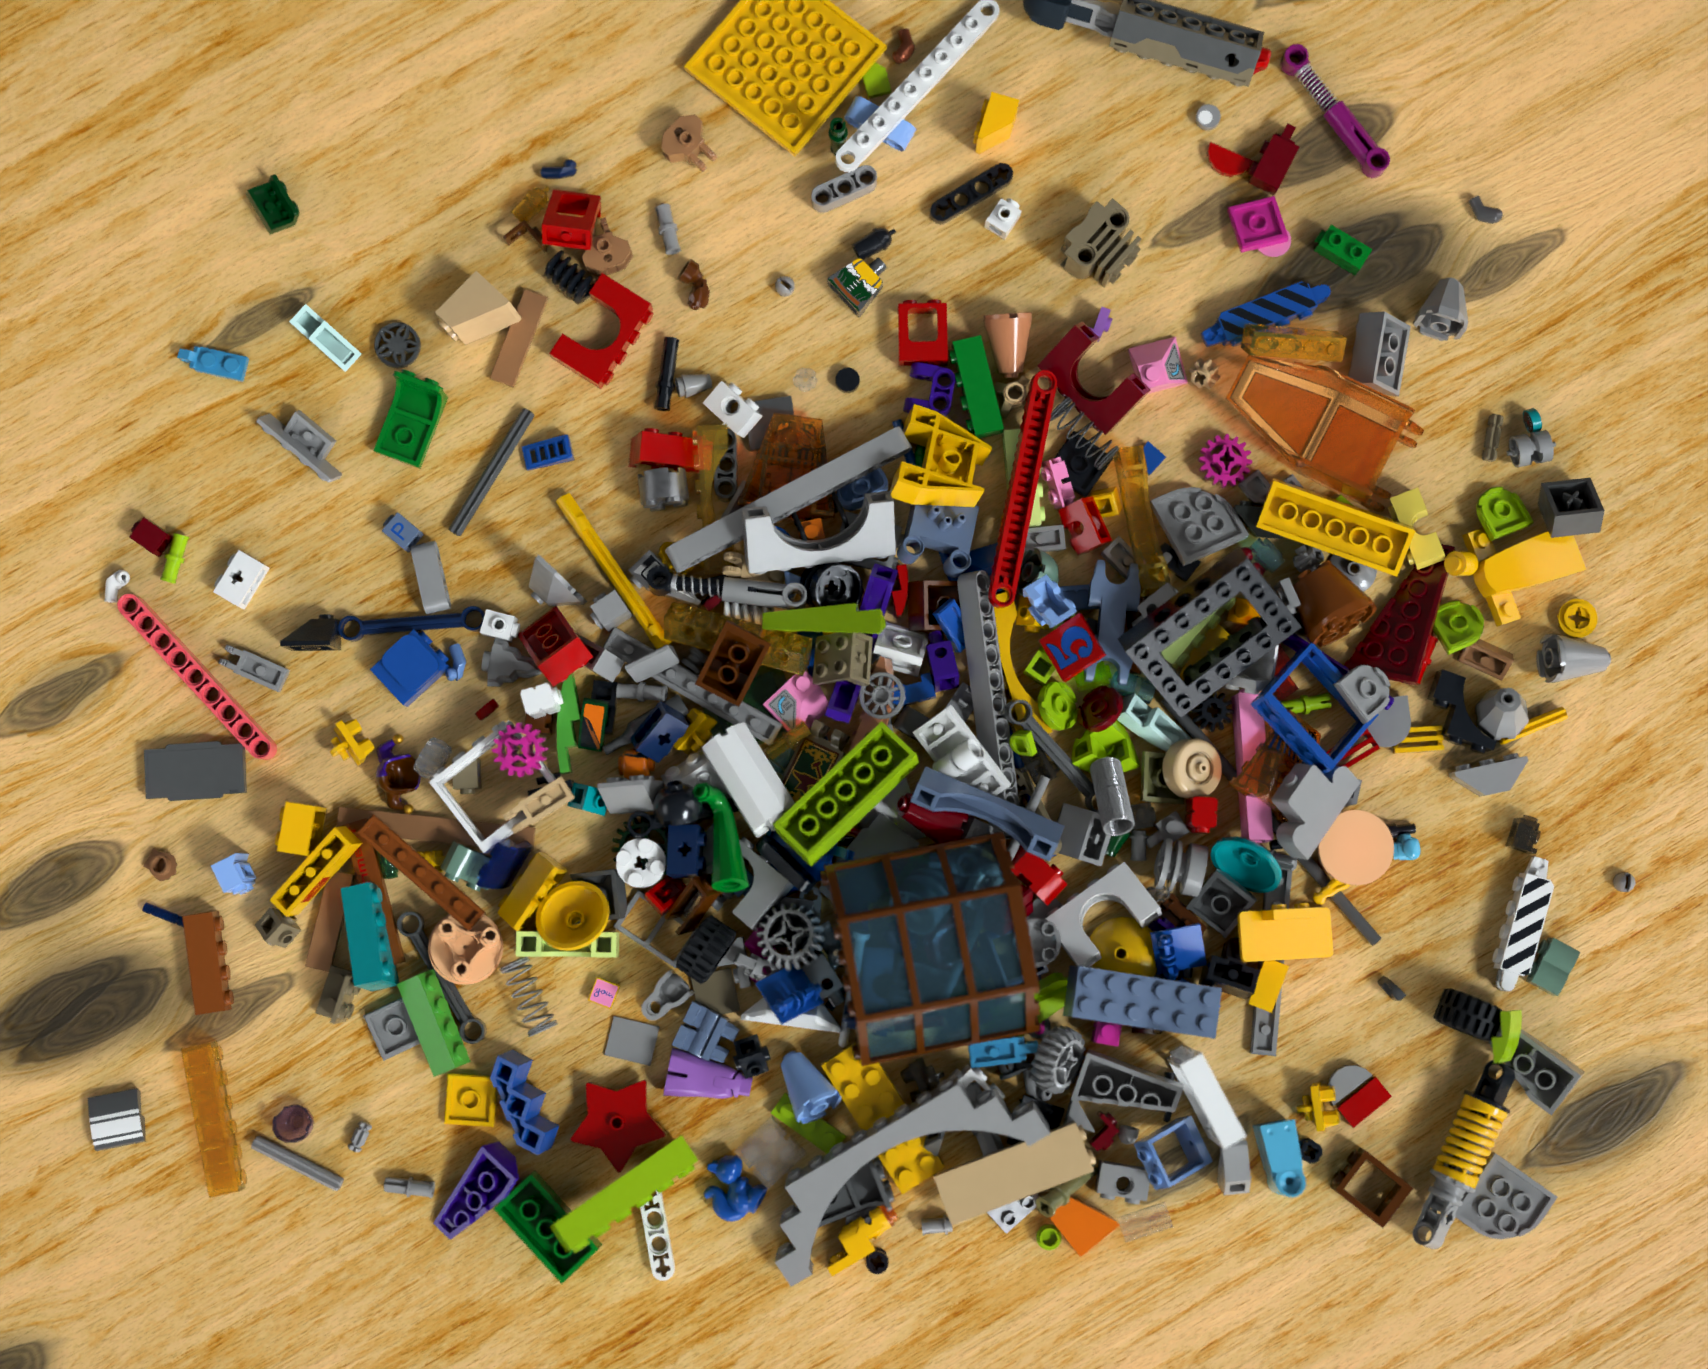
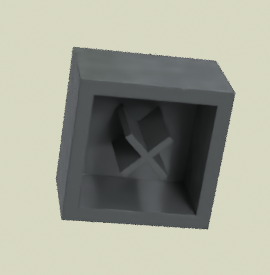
[1538,478,1605,538]

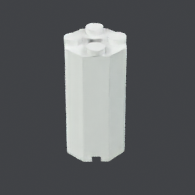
[702,722,795,838]

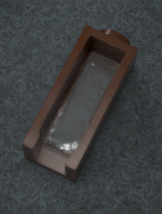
[664,874,723,935]

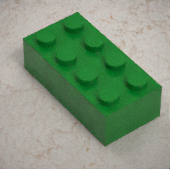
[494,1171,602,1284]

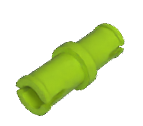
[160,533,189,584]
[1279,693,1331,715]

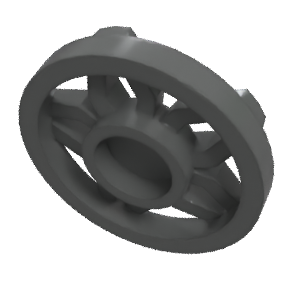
[375,322,421,368]

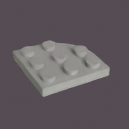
[1149,487,1249,566]
[1455,1152,1558,1239]

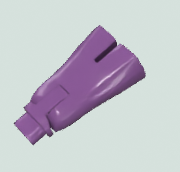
[663,1047,753,1099]

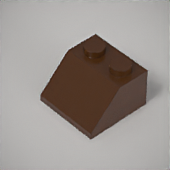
[908,580,961,631]

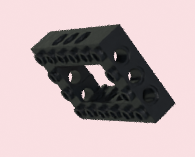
[1118,546,1301,718]

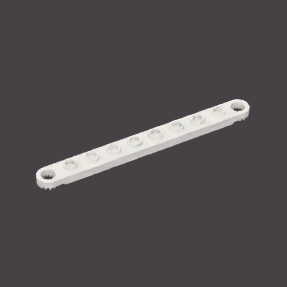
[835,0,999,173]

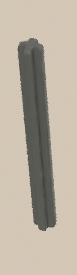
[449,408,534,536]

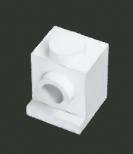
[985,198,1021,240]

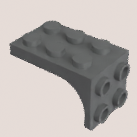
[818,1157,895,1228]

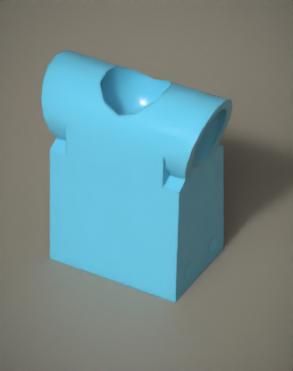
[1252,1119,1306,1197]

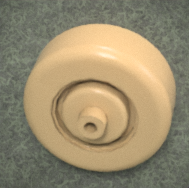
[1162,739,1222,798]

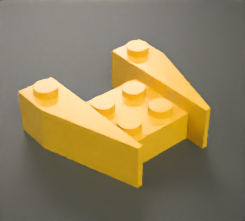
[890,404,992,507]

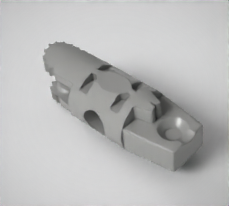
[733,953,784,981]

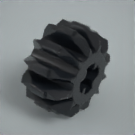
[1191,692,1234,732]

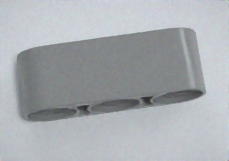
[811,165,877,213]
[410,541,451,614]

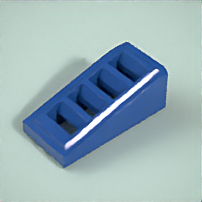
[522,434,575,471]

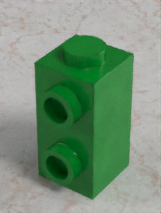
[1314,224,1373,276]

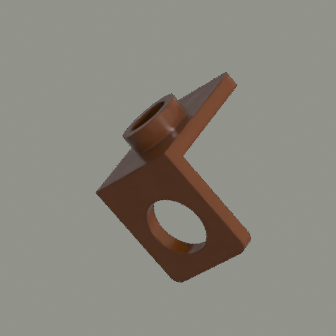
[503,220,548,253]

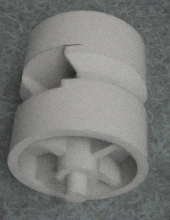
[1506,430,1556,468]

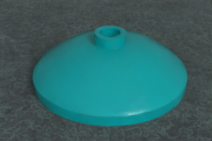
[1211,836,1282,893]

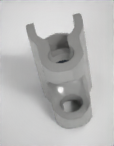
[641,969,695,1020]

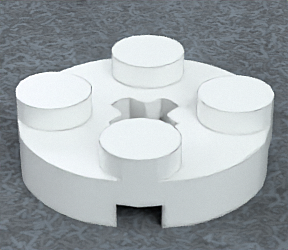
[616,838,667,888]

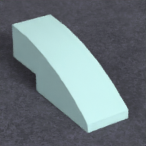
[289,304,361,372]
[1117,694,1191,752]

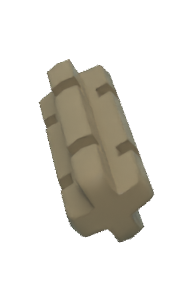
[1482,414,1503,462]

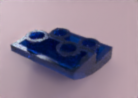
[476,839,533,889]

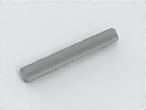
[251,1136,344,1191]

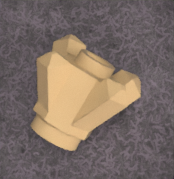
[994,375,1030,419]

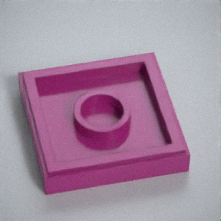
[1227,196,1289,253]

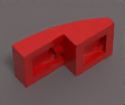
[891,564,908,618]

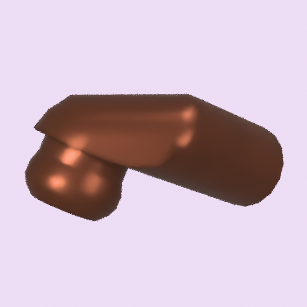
[892,28,915,64]

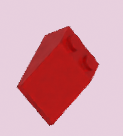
[518,606,593,687]

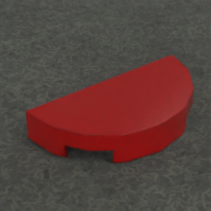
[1207,142,1254,177]

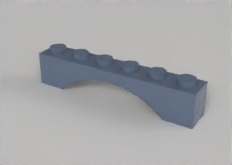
[910,766,1064,862]

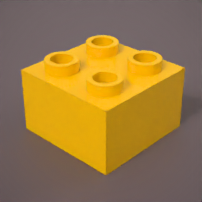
[275,802,327,856]

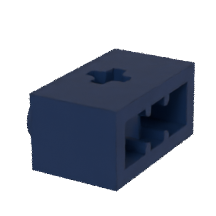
[630,701,689,763]
[666,825,707,879]

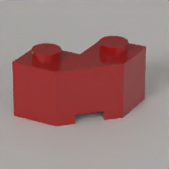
[1006,845,1068,906]

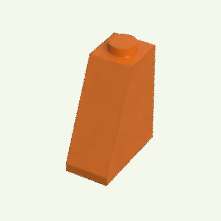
[1050,1196,1120,1257]

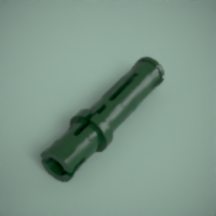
[828,117,848,156]

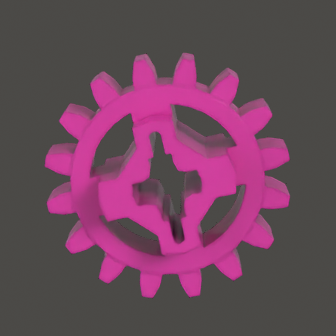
[1198,434,1252,488]
[492,722,548,777]

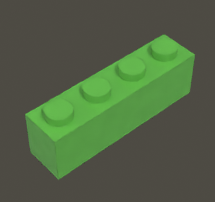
[397,969,471,1077]

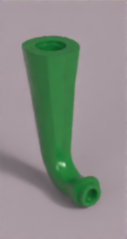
[693,782,749,893]

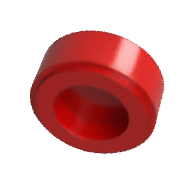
[475,699,499,720]

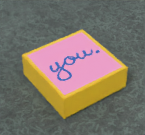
[588,977,620,1009]

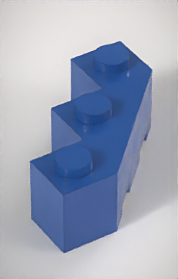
[490,1049,559,1155]

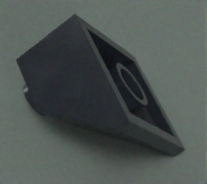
[280,614,341,651]

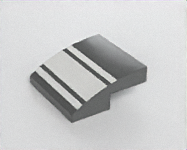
[88,1088,146,1151]

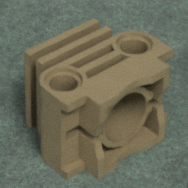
[1060,198,1141,288]

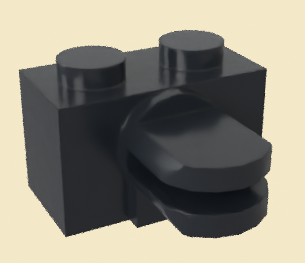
[1199,937,1260,999]

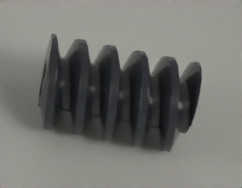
[545,250,594,304]

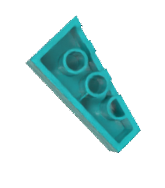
[341,882,400,991]

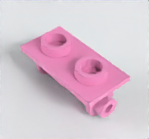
[1041,456,1075,509]

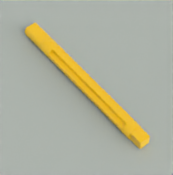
[556,493,672,649]

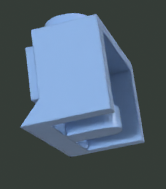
[211,853,256,895]

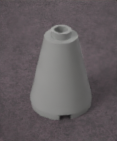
[1536,634,1611,683]

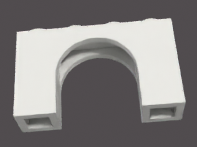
[1045,862,1162,967]

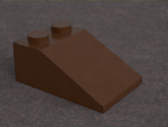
[695,620,771,707]

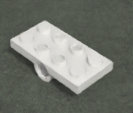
[912,705,1011,796]

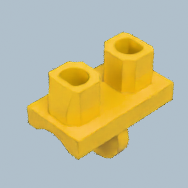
[673,708,718,754]
[330,719,375,766]
[1296,1082,1340,1132]

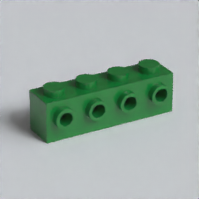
[948,335,1004,439]

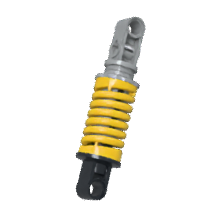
[1413,1060,1515,1249]

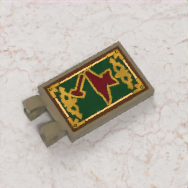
[781,719,850,803]

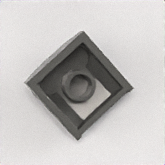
[1186,868,1256,938]
[570,869,627,924]

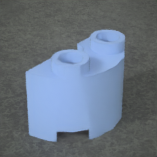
[1023,574,1077,628]

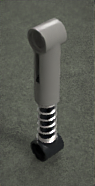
[647,566,807,610]

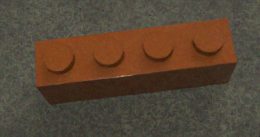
[182,911,234,1015]

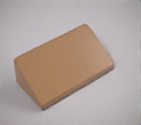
[1457,639,1514,681]

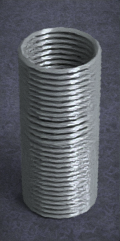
[1090,757,1135,836]

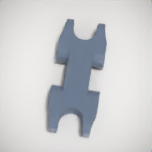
[1084,560,1141,686]

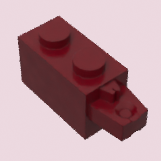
[1248,123,1300,196]

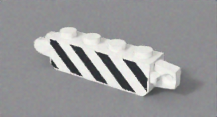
[1492,857,1554,992]

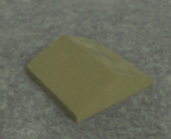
[1140,751,1184,804]

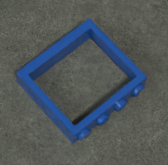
[1251,642,1379,774]

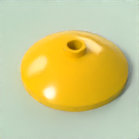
[536,881,609,951]
[1089,917,1157,977]

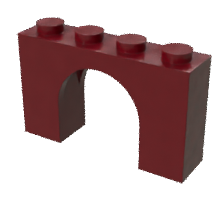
[1037,321,1151,435]

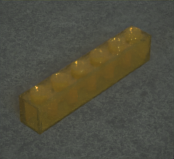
[181,1041,247,1198]

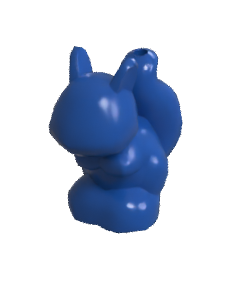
[704,1155,768,1222]

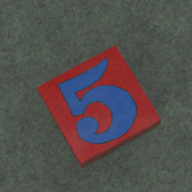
[1039,613,1106,682]

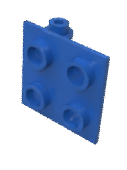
[1150,923,1207,981]
[755,964,824,1025]

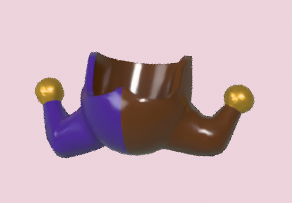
[376,734,421,814]

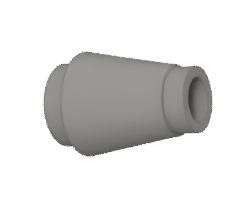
[675,374,712,398]

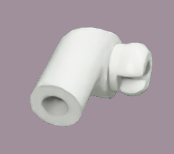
[104,570,130,603]

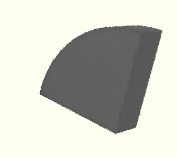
[1377,976,1406,1001]

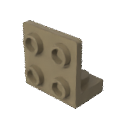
[813,632,873,686]
[316,965,361,1024]

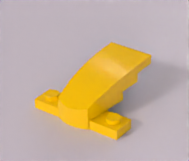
[1462,528,1587,627]

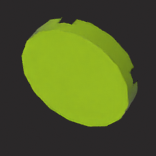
[1038,681,1078,731]

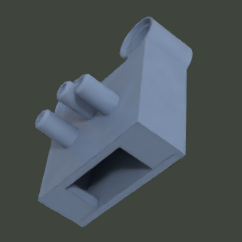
[897,504,979,578]

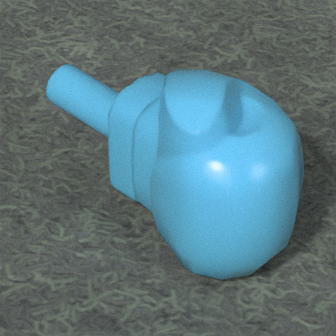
[1393,833,1421,860]

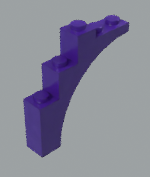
[825,563,898,723]

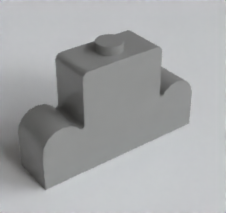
[1272,763,1361,860]

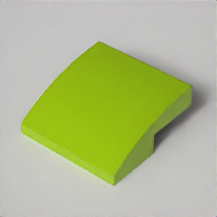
[1492,1010,1522,1063]

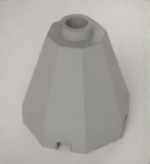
[1413,278,1468,341]
[1475,688,1529,740]

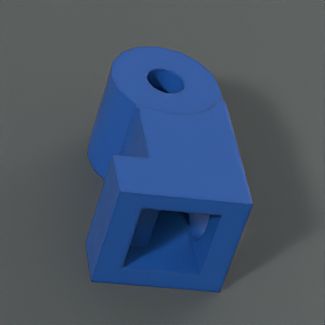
[893,672,936,706]

